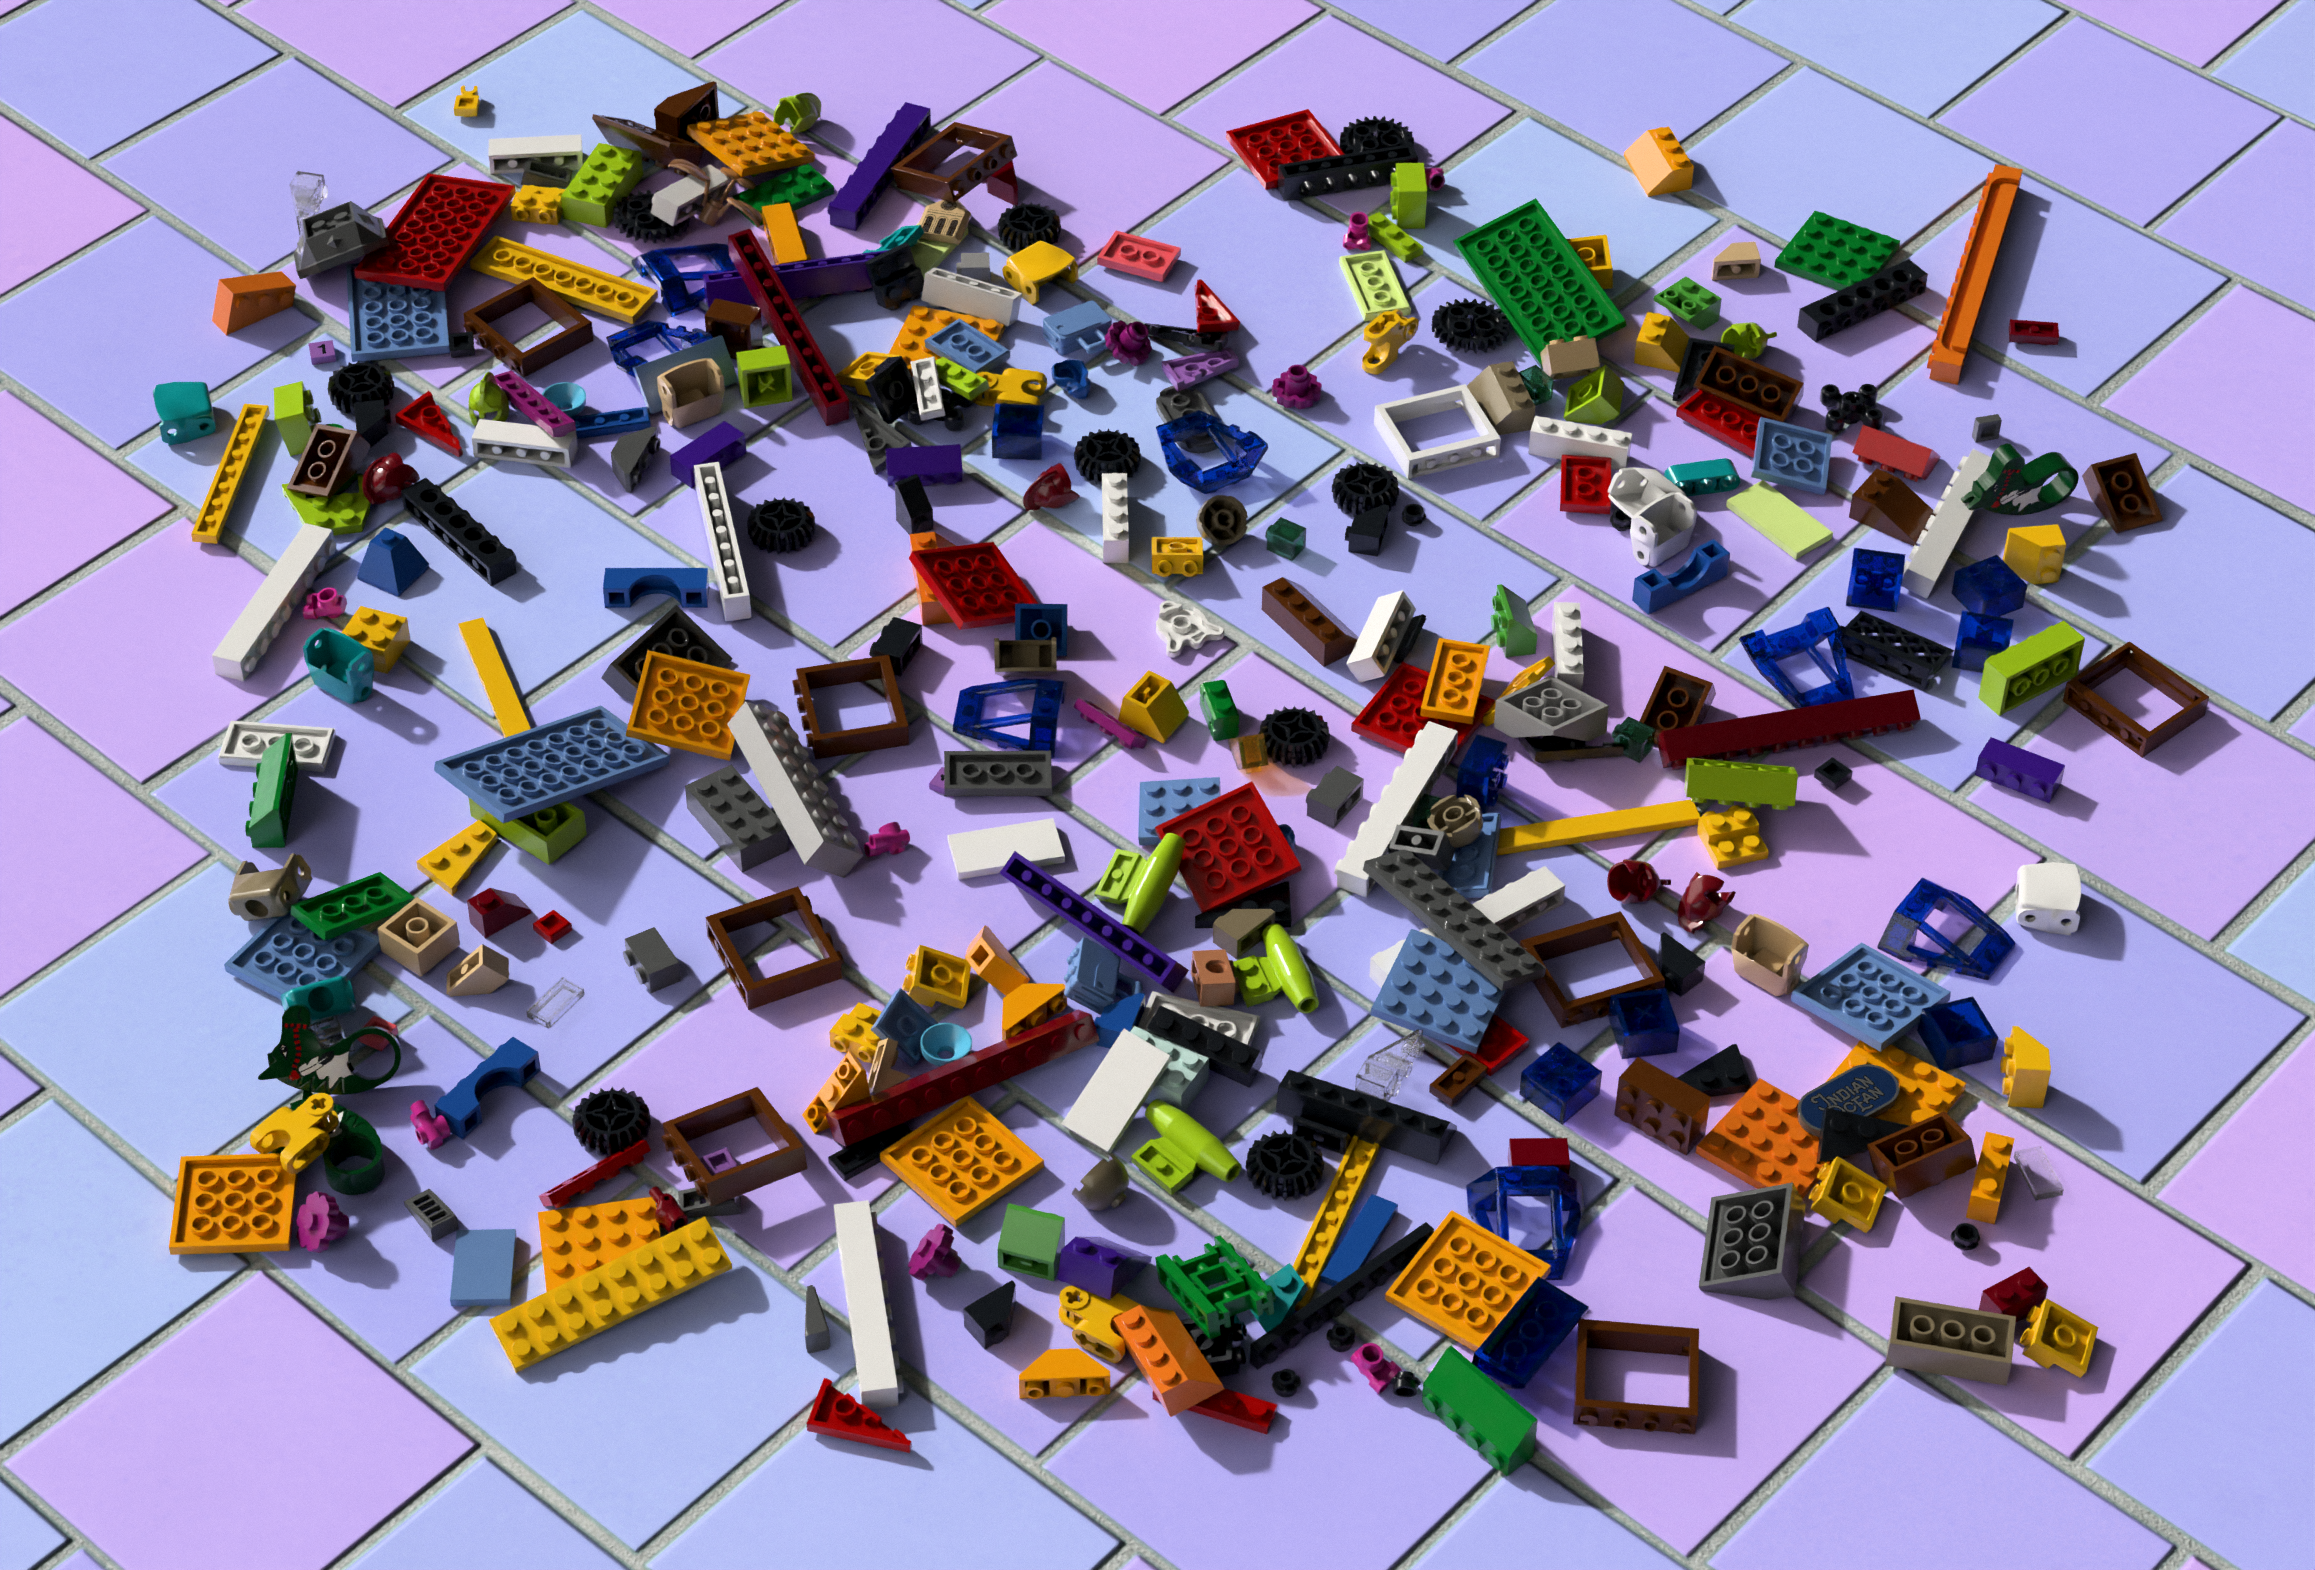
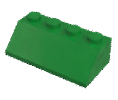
[245,733,299,848]
[1422,1346,1538,1476]

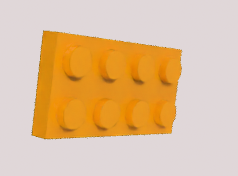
[1420,638,1490,724]

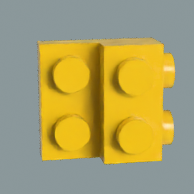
[511,185,566,225]
[835,351,901,397]
[1152,537,1203,577]
[1697,805,1769,870]
[902,945,971,1009]
[829,1002,882,1064]
[1809,1156,1887,1233]
[2020,1298,2098,1378]

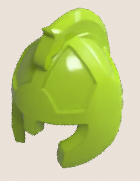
[774,92,822,135]
[1721,322,1777,360]
[468,372,509,426]

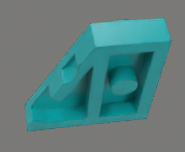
[863,225,924,253]
[1250,1263,1308,1333]

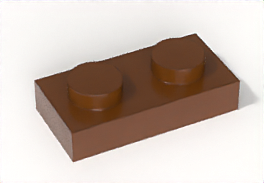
[1429,1053,1488,1107]

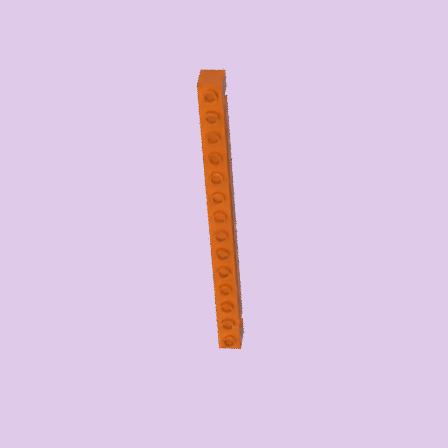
[1927,164,2023,385]

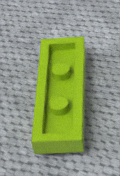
[1368,212,1424,263]
[935,357,990,400]

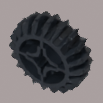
[998,202,1061,252]
[327,360,395,416]
[1074,428,1141,484]
[1331,462,1399,516]
[747,496,816,555]
[1258,705,1330,768]
[572,1086,651,1156]
[1246,1129,1324,1201]

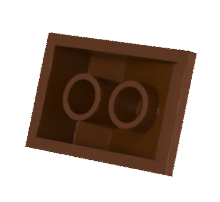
[654,81,719,143]
[287,423,371,498]
[2082,453,2163,534]
[1849,468,1936,546]
[1633,665,1716,745]

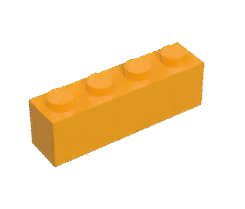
[762,202,811,265]

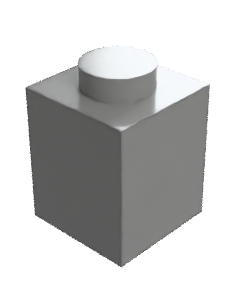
[956,252,990,283]

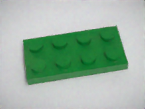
[731,163,834,227]
[291,872,415,940]

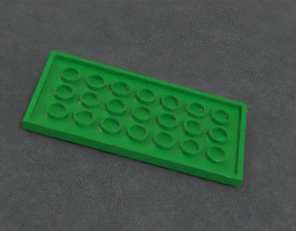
[1453,198,1627,370]

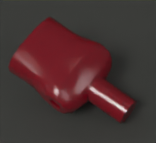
[649,1186,688,1233]

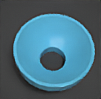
[542,382,586,417]
[920,1023,972,1067]

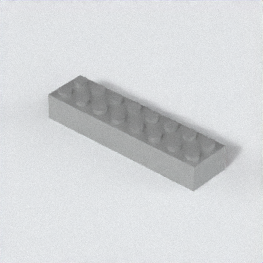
[727,701,863,878]

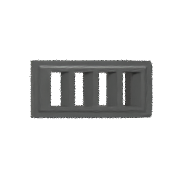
[521,159,573,188]
[404,1188,459,1242]
[678,1188,742,1218]
[805,1285,830,1354]

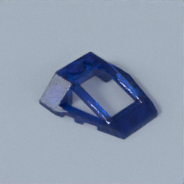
[632,243,737,317]
[606,320,713,378]
[1156,410,1268,494]
[1739,606,1855,709]
[953,678,1067,759]
[1877,877,2016,980]
[1466,1166,1585,1280]

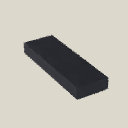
[828,1123,912,1182]

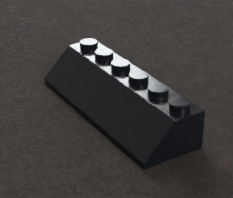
[1276,1069,1457,1165]

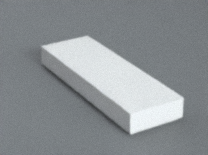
[911,357,946,421]

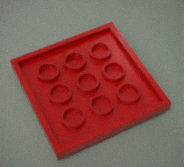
[1226,109,1344,190]
[908,542,1039,630]
[1351,662,1495,767]
[1155,781,1302,913]

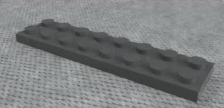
[1363,850,1546,991]

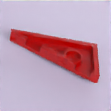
[1195,279,1240,333]
[395,391,463,457]
[806,1378,912,1453]

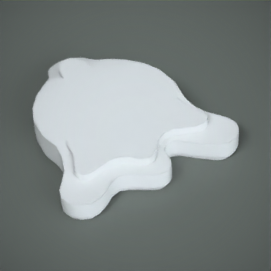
[1156,600,1224,657]

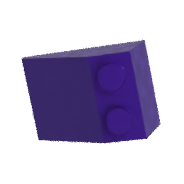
[1057,1237,1152,1300]

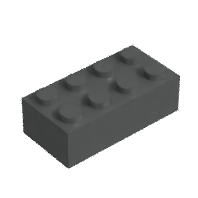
[685,764,789,873]

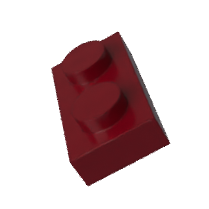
[2009,319,2059,345]

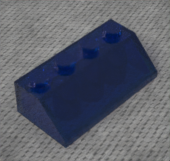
[1472,1276,1589,1390]

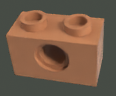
[1190,949,1239,1007]

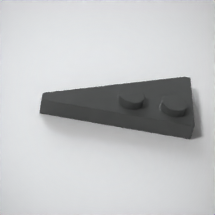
[852,400,912,475]

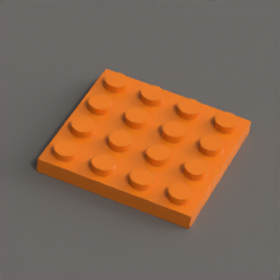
[1696,1078,1833,1199]

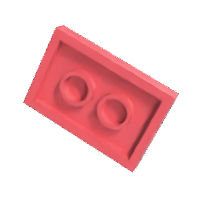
[1097,230,1181,282]

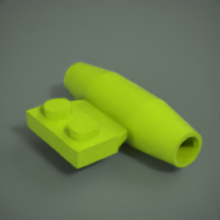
[1094,833,1186,936]
[1233,923,1319,1014]
[1131,1099,1242,1195]

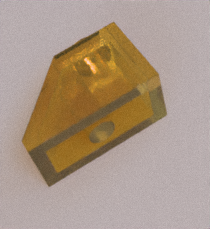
[1227,733,1269,774]

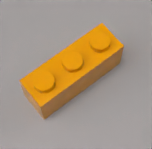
[1966,1131,2015,1225]

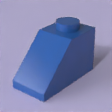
[1094,993,1145,1049]

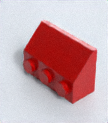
[1852,425,1941,482]

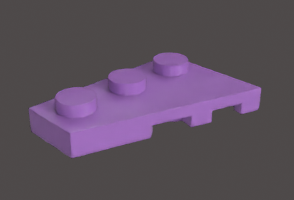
[1162,347,1239,392]

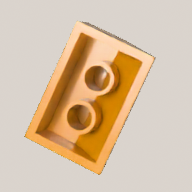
[1624,126,1694,197]

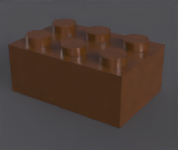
[1614,1057,1711,1156]
[1867,1111,1978,1200]

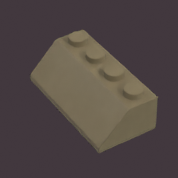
[1885,1296,2016,1386]

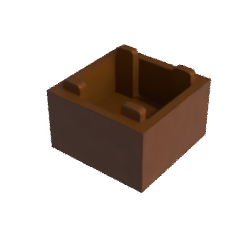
[705,298,763,360]

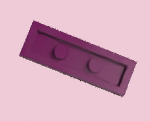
[1073,698,1148,749]

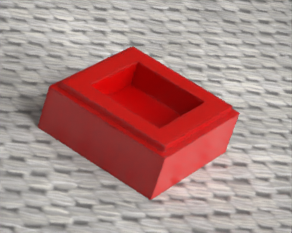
[533,909,572,944]

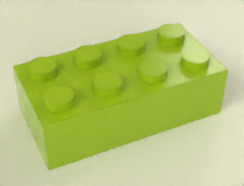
[561,143,643,228]
[1978,620,2085,716]
[1684,758,1798,810]
[468,797,587,865]

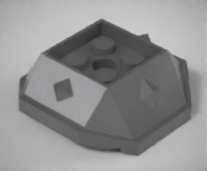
[294,201,390,279]

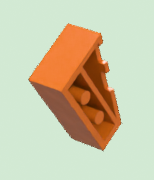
[212,271,296,335]

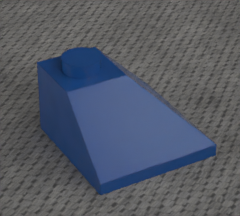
[357,527,430,597]
[1015,604,1068,656]

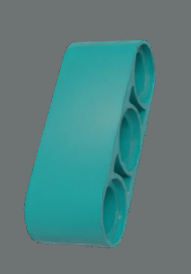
[1664,458,1741,497]

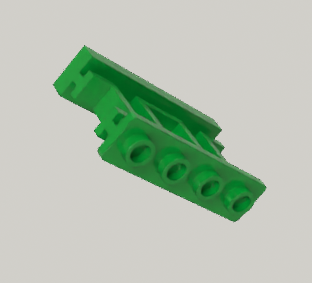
[1155,1235,1276,1339]

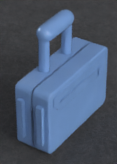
[1043,300,1112,355]
[1064,937,1143,1015]

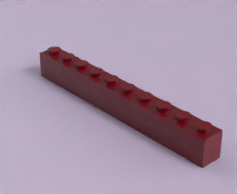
[728,229,849,426]
[1656,689,1921,770]
[826,1010,1100,1146]

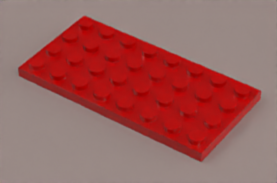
[354,173,516,291]

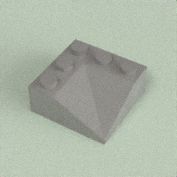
[1494,675,1609,741]

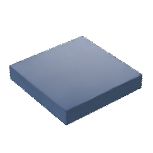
[871,988,939,1067]

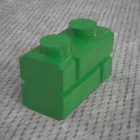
[1199,679,1239,741]

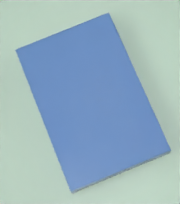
[925,318,1010,374]
[450,1229,517,1306]

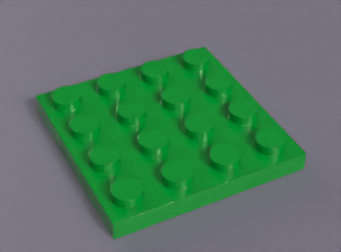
[1774,210,1900,291]

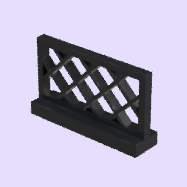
[1831,611,1954,691]

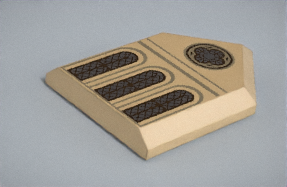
[918,200,971,244]

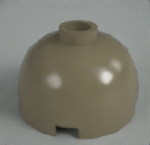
[1196,495,1248,546]
[1427,795,1483,848]
[1072,1153,1129,1211]

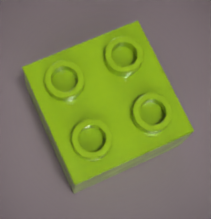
[1390,163,1427,229]
[736,345,793,409]
[274,381,321,456]

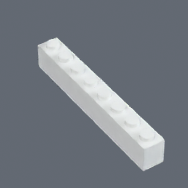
[1900,449,1991,599]
[694,462,751,621]
[212,523,336,681]
[1334,721,1458,898]
[1369,866,1566,988]
[834,1200,903,1409]

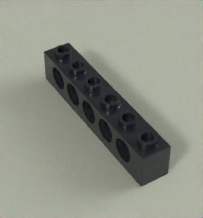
[1277,144,1418,201]
[1797,259,1928,342]
[401,478,517,587]

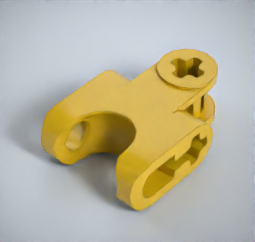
[1362,309,1419,375]
[974,368,1048,420]
[250,1093,339,1174]
[1058,1285,1141,1364]

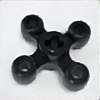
[1820,384,1883,432]
[908,388,975,432]

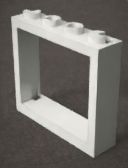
[1374,384,1501,479]

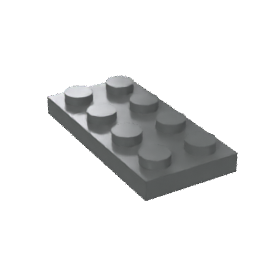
[944,751,1052,796]

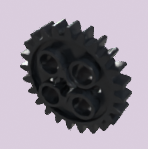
[1339,116,1414,154]
[613,190,690,244]
[1431,298,1510,354]

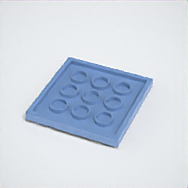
[224,898,381,1000]
[1370,928,1507,1054]
[1791,942,1951,1052]

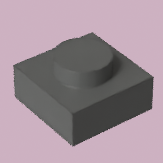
[1972,414,2002,443]

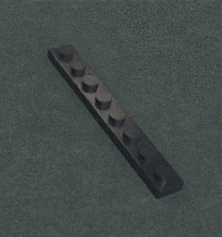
[1250,1222,1434,1370]

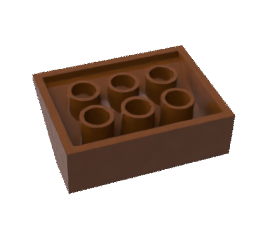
[592,114,704,176]

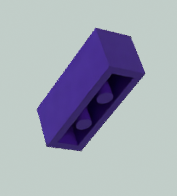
[670,421,746,488]
[886,444,963,487]
[1975,737,2065,804]

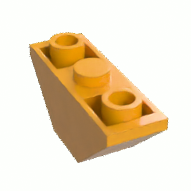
[965,925,1030,995]
[1002,983,1067,1041]
[802,1051,870,1134]
[1019,1348,1110,1399]

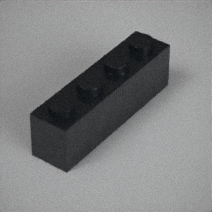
[1146,1005,1263,1088]

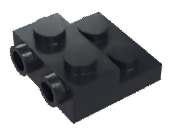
[865,243,924,310]
[865,356,917,424]
[1180,1315,1247,1377]

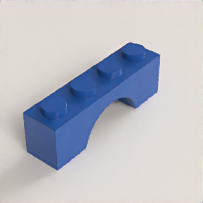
[1632,539,1730,615]
[603,568,709,608]
[434,1037,541,1140]

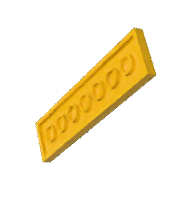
[470,235,658,324]
[489,1216,732,1373]

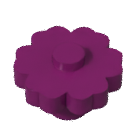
[1104,320,1152,366]
[1272,364,1322,409]
[296,1191,349,1253]
[908,1223,962,1281]

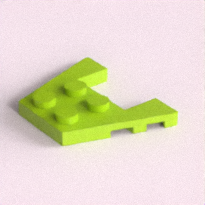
[282,475,371,536]

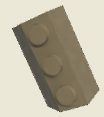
[1467,361,1535,435]

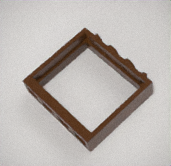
[891,122,1018,203]
[463,277,594,378]
[2063,641,2209,758]
[792,655,909,760]
[705,886,844,1010]
[1520,911,1665,1029]
[661,1086,808,1207]
[1573,1319,1699,1434]

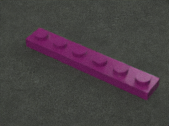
[494,370,576,437]

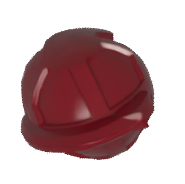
[362,452,420,505]
[1023,463,1080,511]
[1607,859,1671,904]
[1677,872,1736,934]

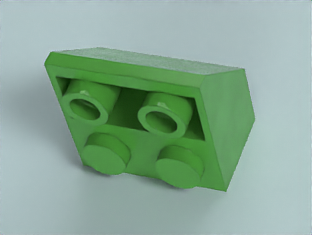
[1653,276,1722,331]
[1490,584,1537,658]
[997,1203,1065,1281]

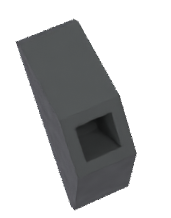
[611,426,661,493]

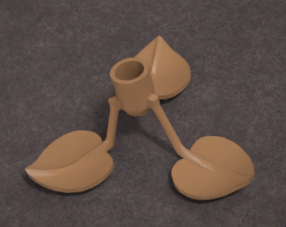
[668,159,763,227]

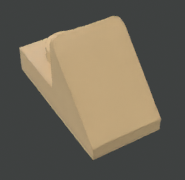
[868,1038,910,1095]

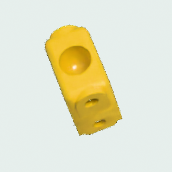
[1002,241,1078,305]

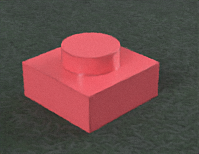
[358,1016,398,1052]

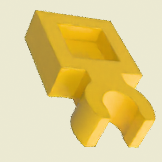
[454,86,480,117]

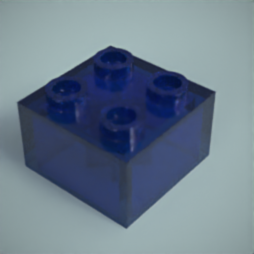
[992,403,1045,460]
[1845,548,1905,613]
[1951,555,2027,624]
[1951,610,2014,673]
[1456,734,1510,814]
[1608,988,1680,1059]
[1917,996,1998,1071]
[1519,1042,1602,1125]

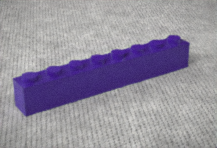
[827,102,931,231]
[703,250,889,309]
[999,851,1189,993]

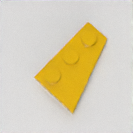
[1482,656,1555,727]
[416,819,498,896]

